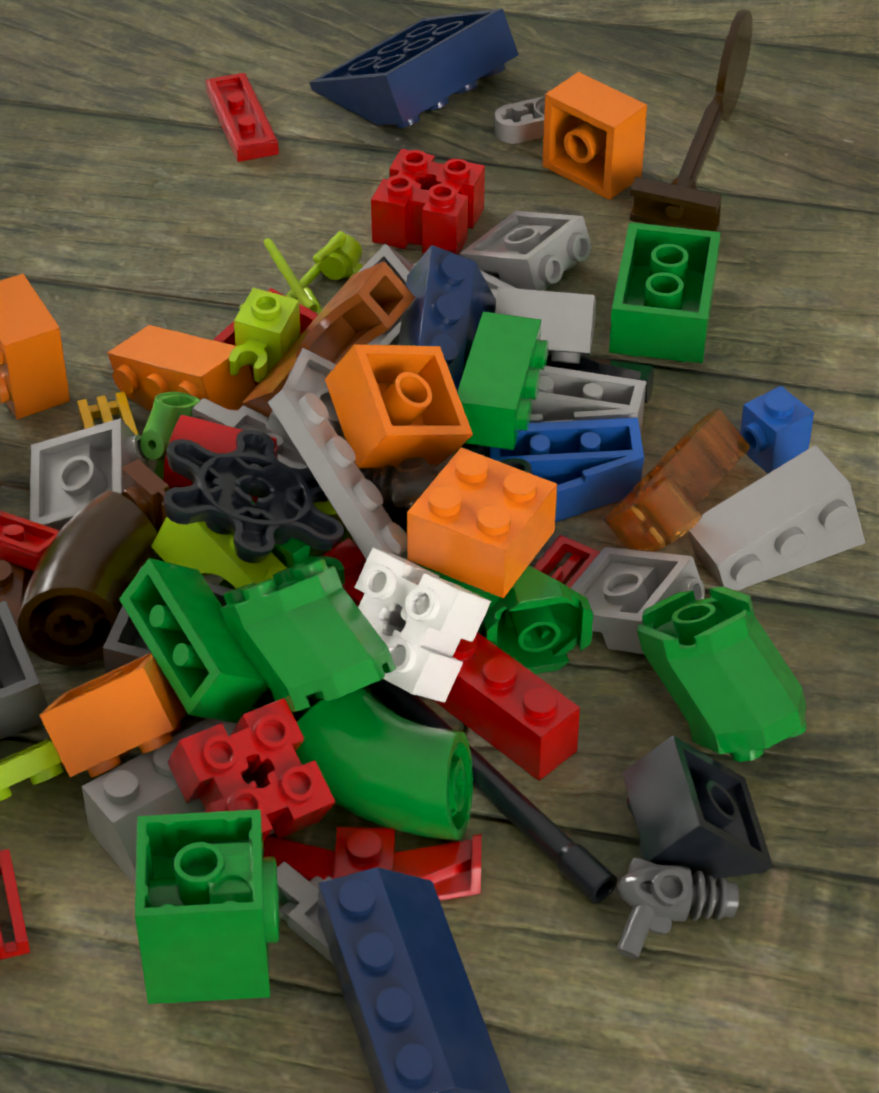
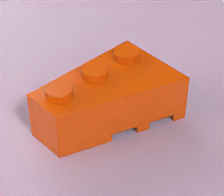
[107,325,256,412]

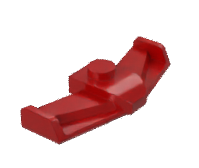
[263,827,482,901]

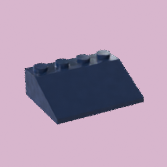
[309,8,519,128]

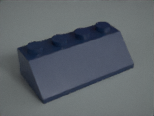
[398,245,496,391]
[318,867,510,1093]

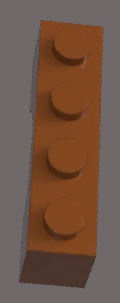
[242,261,416,417]

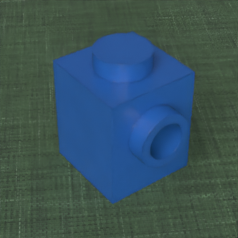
[738,386,814,474]

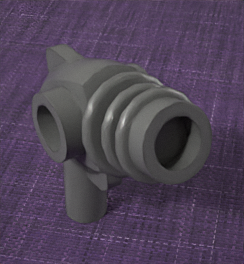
[616,858,739,959]

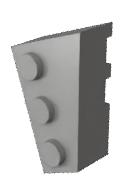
[483,366,646,456]
[685,445,865,591]

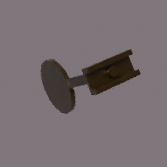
[630,9,752,232]

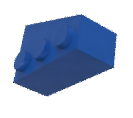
[485,418,644,522]

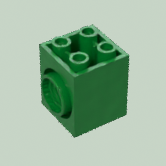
[135,810,280,1004]

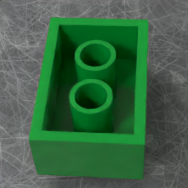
[609,222,721,363]

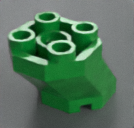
[220,558,396,712]
[417,564,593,674]
[637,586,807,762]

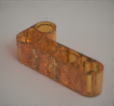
[604,408,751,552]

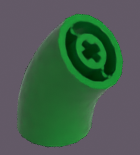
[296,688,473,840]

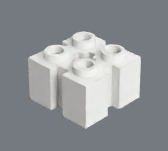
[354,548,491,703]

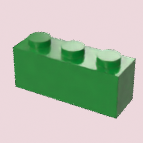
[457,312,549,450]
[119,558,268,723]

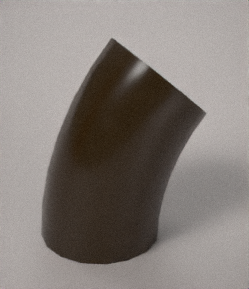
[17,490,165,665]

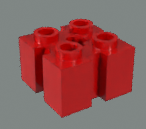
[371,149,485,255]
[167,698,335,841]

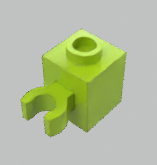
[229,287,300,383]

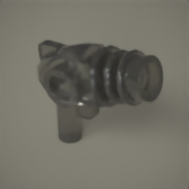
[361,447,468,511]

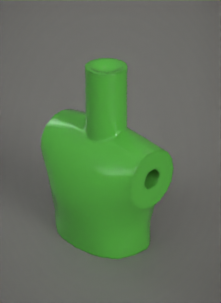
[140,392,200,481]

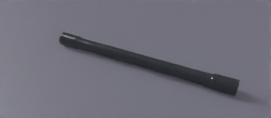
[367,679,618,904]

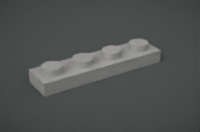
[268,389,417,564]

